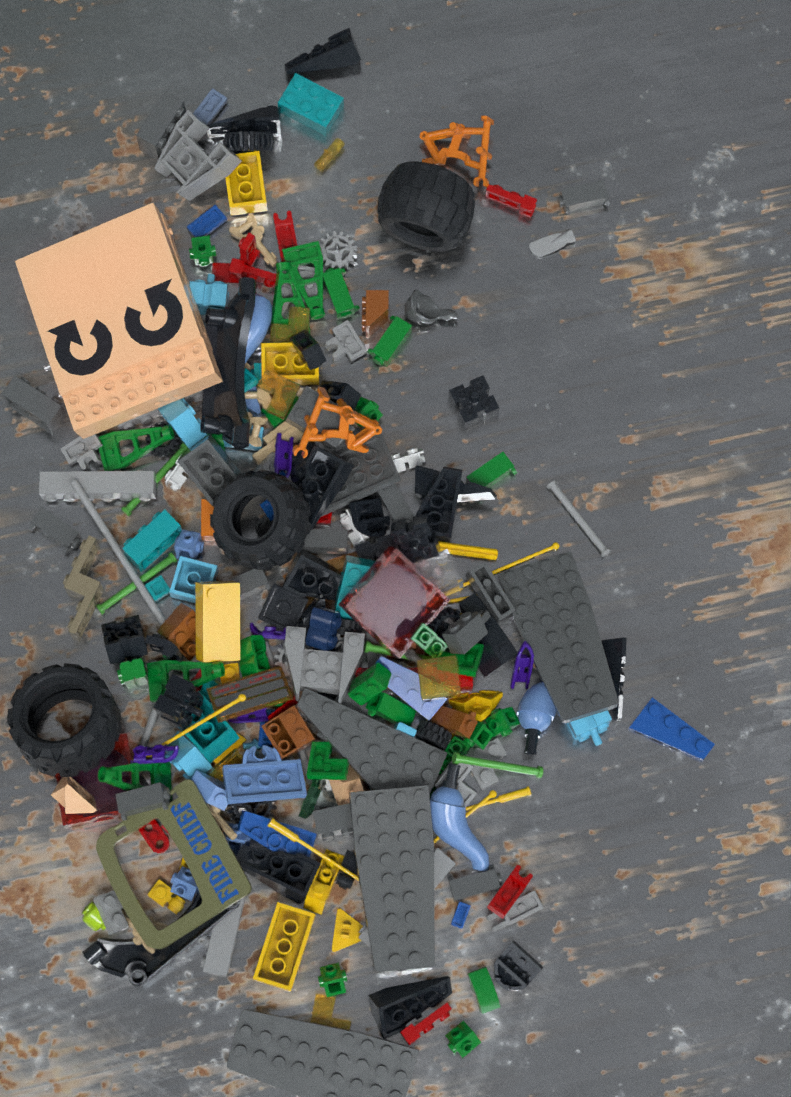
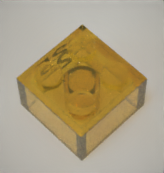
[417,655,463,701]

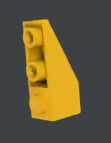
[303,849,345,915]

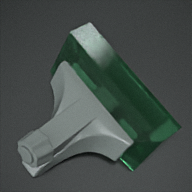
[298,779,338,819]

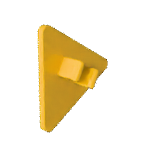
[332,908,363,952]

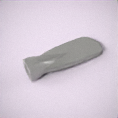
[529,228,576,257]

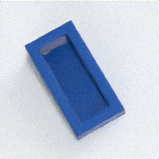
[451,901,471,929]

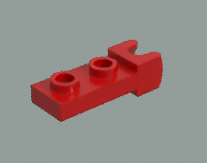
[485,184,537,218]
[273,211,297,262]
[238,232,261,267]
[228,258,277,288]
[487,865,533,919]
[400,1003,452,1045]

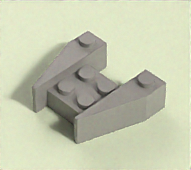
[154,110,242,201]
[284,626,365,704]

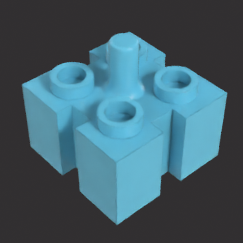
[189,274,230,315]
[565,710,612,746]

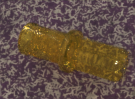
[314,138,345,172]

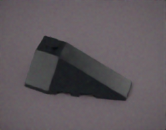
[416,466,463,538]

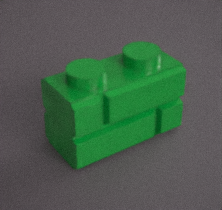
[117,658,148,689]
[348,662,392,706]

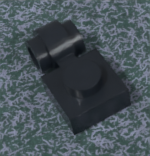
[336,850,358,890]

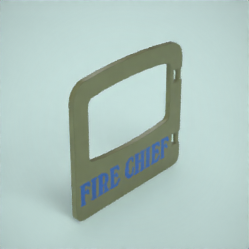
[96,779,252,949]

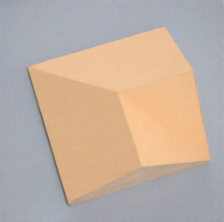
[329,765,370,806]
[51,777,97,814]

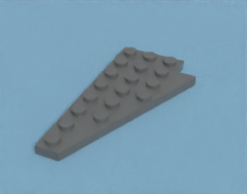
[254,427,401,537]
[296,688,447,795]

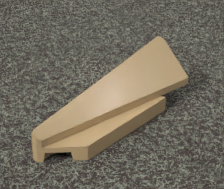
[252,421,303,466]

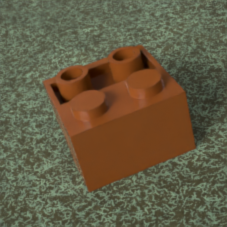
[362,290,389,338]
[156,603,196,661]
[261,705,318,760]

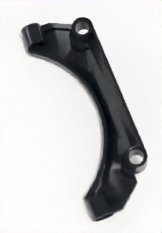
[200,277,256,449]
[82,850,241,987]

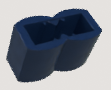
[306,606,342,651]

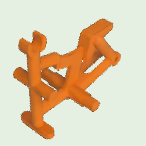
[420,116,494,187]
[292,387,382,458]

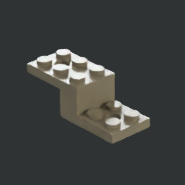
[63,535,104,642]

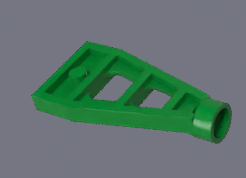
[282,241,326,320]
[271,262,311,339]
[99,425,175,471]
[147,660,225,702]
[98,762,172,801]

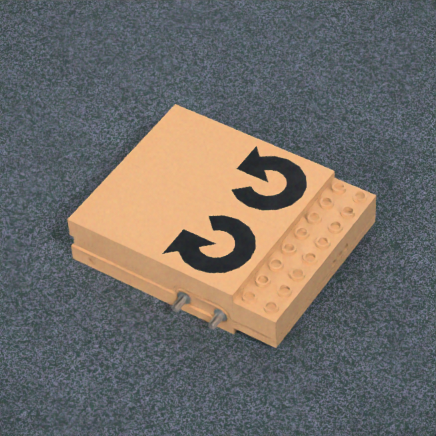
[15,203,223,439]

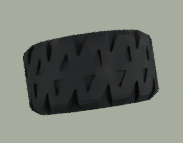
[7,663,122,777]

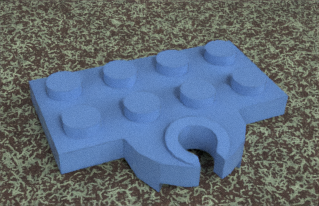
[222,745,307,804]

